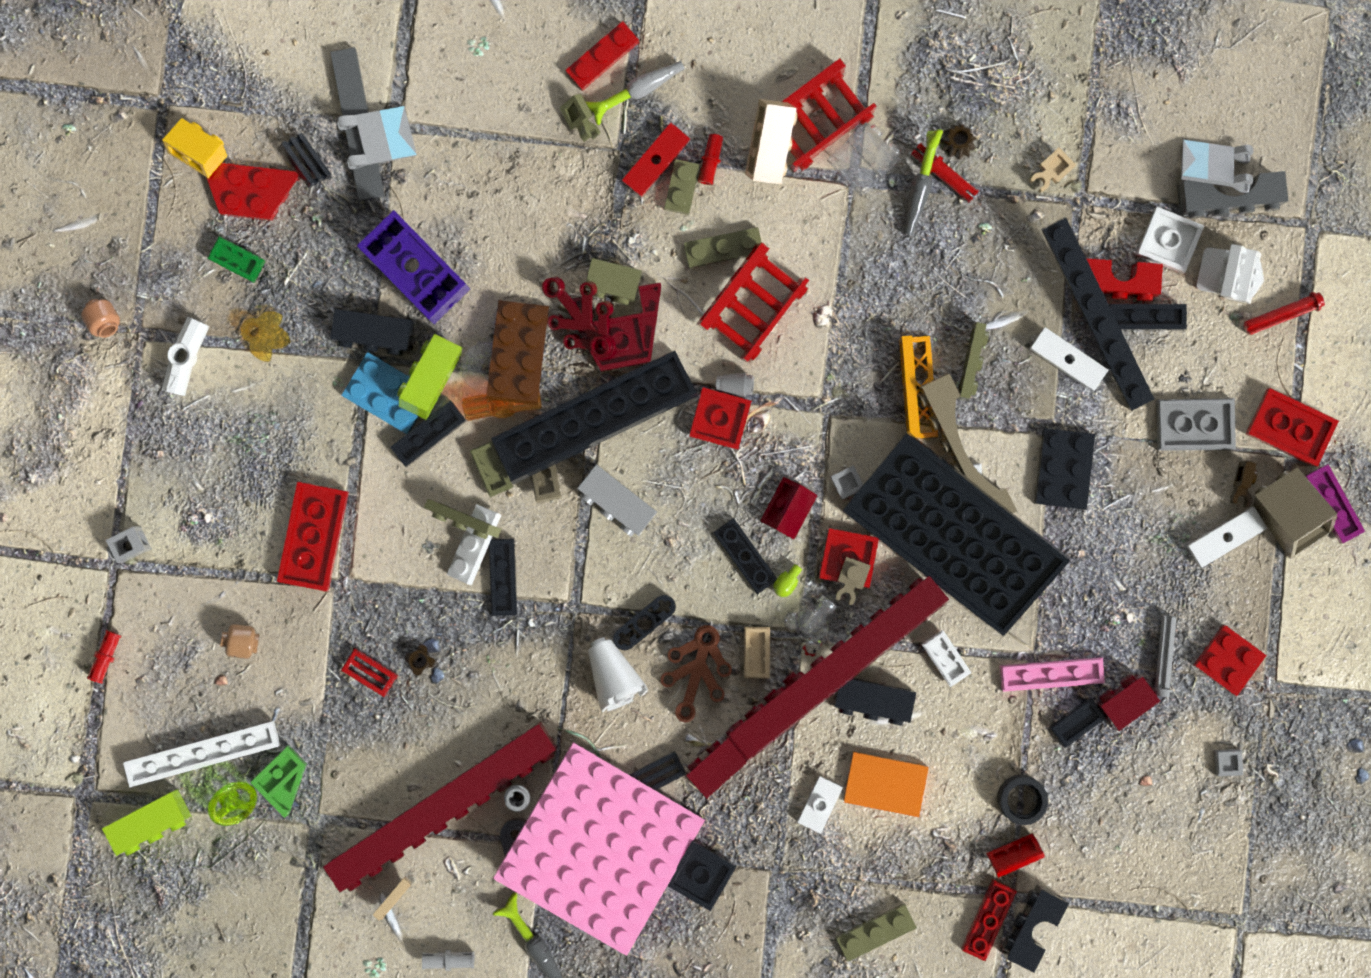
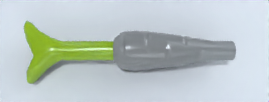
[585,60,685,125]

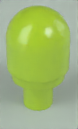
[773,564,802,597]

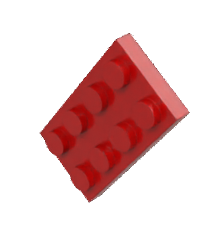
[277,482,349,592]

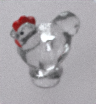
[784,594,838,657]

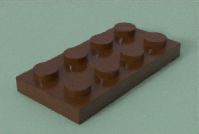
[486,300,549,405]

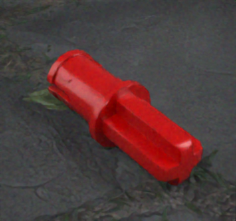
[698,133,724,186]

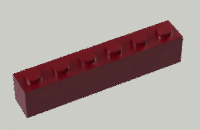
[686,671,801,799]

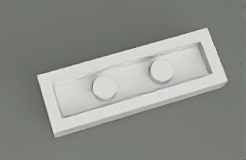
[447,504,501,585]

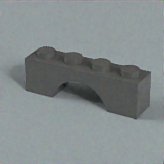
[1177,171,1289,219]

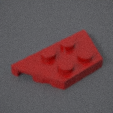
[206,163,301,221]

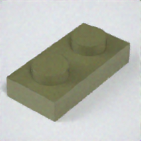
[664,159,700,215]

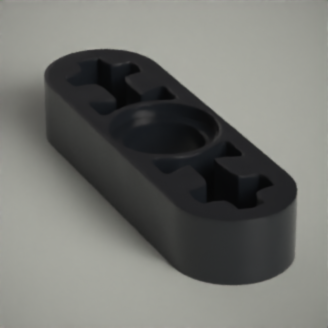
[613,595,676,651]

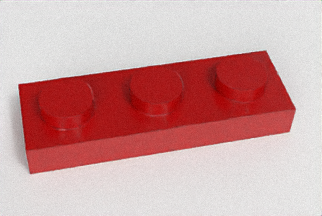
[565,21,639,91]

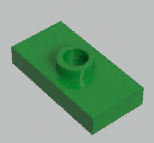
[207,237,266,283]

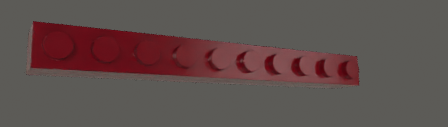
[728,576,949,762]
[323,722,557,893]

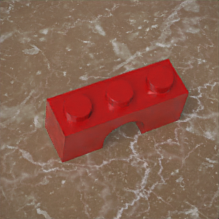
[1086,258,1163,301]

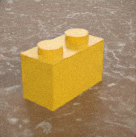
[162,118,227,178]

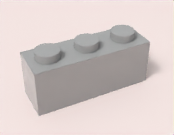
[578,464,657,537]

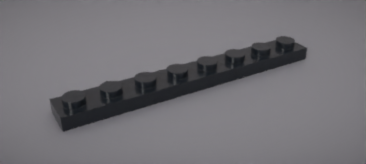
[1041,217,1155,411]

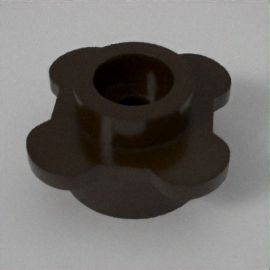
[405,645,435,675]

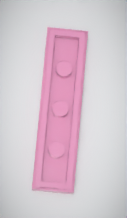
[999,657,1105,692]

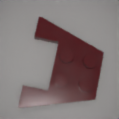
[569,282,662,372]

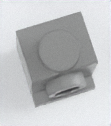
[106,526,152,563]

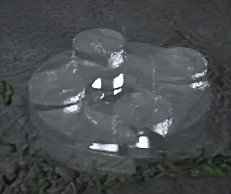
[461,342,493,394]

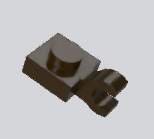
[1230,461,1258,507]

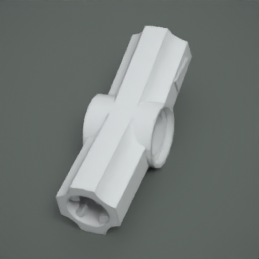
[162,317,209,396]

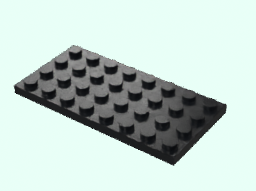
[843,431,1070,637]

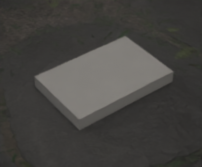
[1156,398,1236,451]

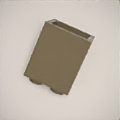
[1253,467,1337,560]

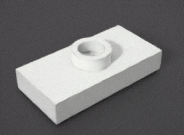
[921,630,971,687]
[797,775,843,834]

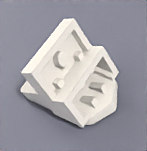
[1197,244,1264,304]

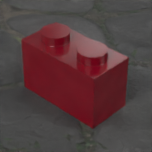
[1096,674,1160,731]

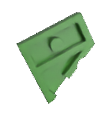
[250,746,307,818]

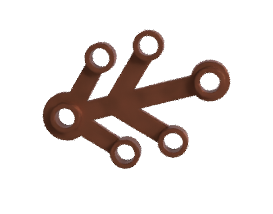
[660,625,732,723]

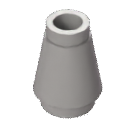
[716,372,754,398]
[504,785,530,811]

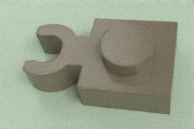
[835,557,871,605]

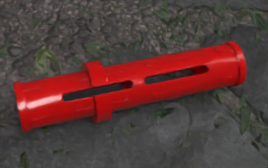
[910,142,979,203]

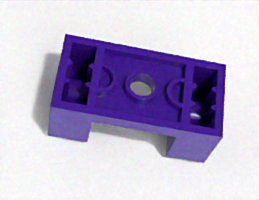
[357,210,471,325]

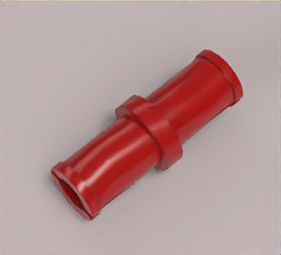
[86,630,122,684]

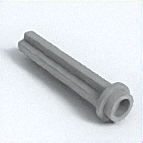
[1152,615,1176,697]

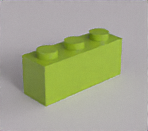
[397,334,462,420]
[102,789,192,856]

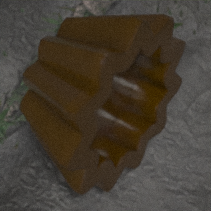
[940,124,976,160]

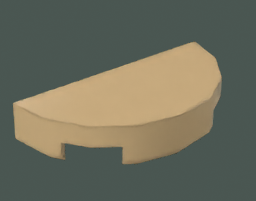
[373,877,412,921]

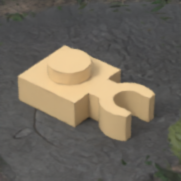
[1029,147,1076,193]

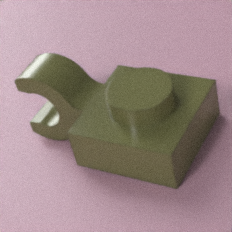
[559,93,600,142]

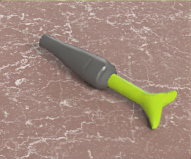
[904,129,943,236]
[492,892,563,978]

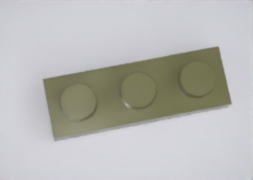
[684,227,761,269]
[956,322,989,401]
[424,499,501,540]
[836,903,917,962]

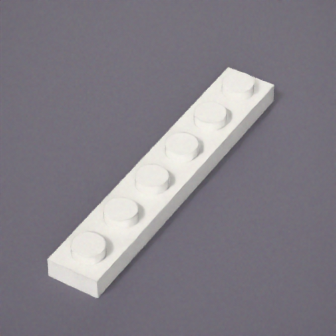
[123,721,280,787]

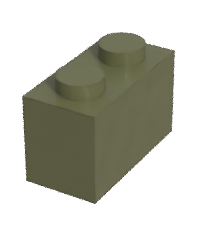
[586,258,642,306]

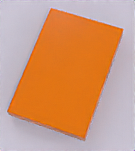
[843,751,929,817]

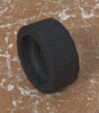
[997,774,1048,825]

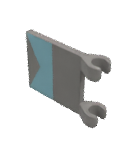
[337,106,417,170]
[1181,140,1253,193]

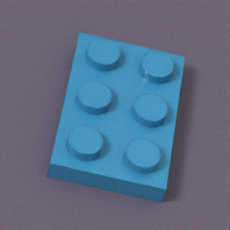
[341,352,419,434]

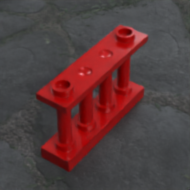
[782,58,877,172]
[696,242,810,362]

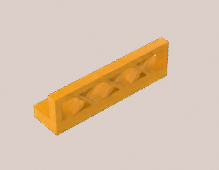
[899,335,938,439]

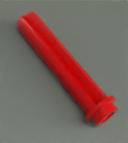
[1243,292,1325,335]

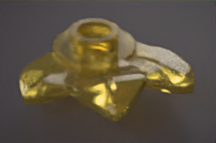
[241,311,291,362]

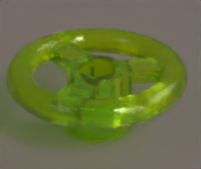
[208,781,257,826]

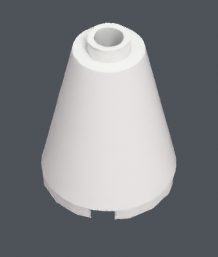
[588,637,648,712]

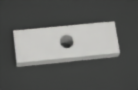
[1030,327,1108,392]
[1187,507,1267,568]

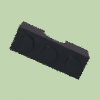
[1002,885,1069,973]

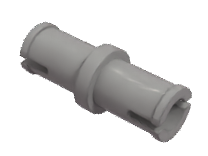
[422,950,475,971]

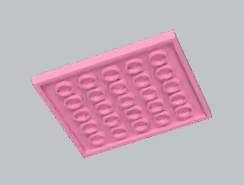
[493,742,705,956]

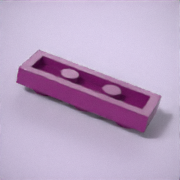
[1305,464,1366,544]

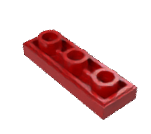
[622,122,690,198]
[961,879,1017,962]

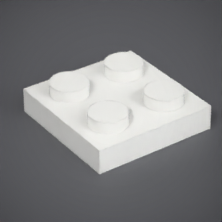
[1136,207,1204,274]

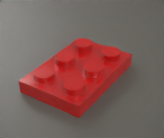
[1245,388,1339,467]

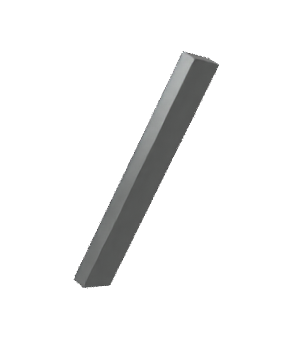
[331,47,385,202]

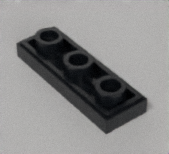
[713,518,777,595]

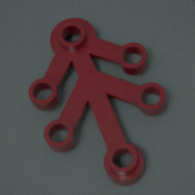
[542,276,615,358]

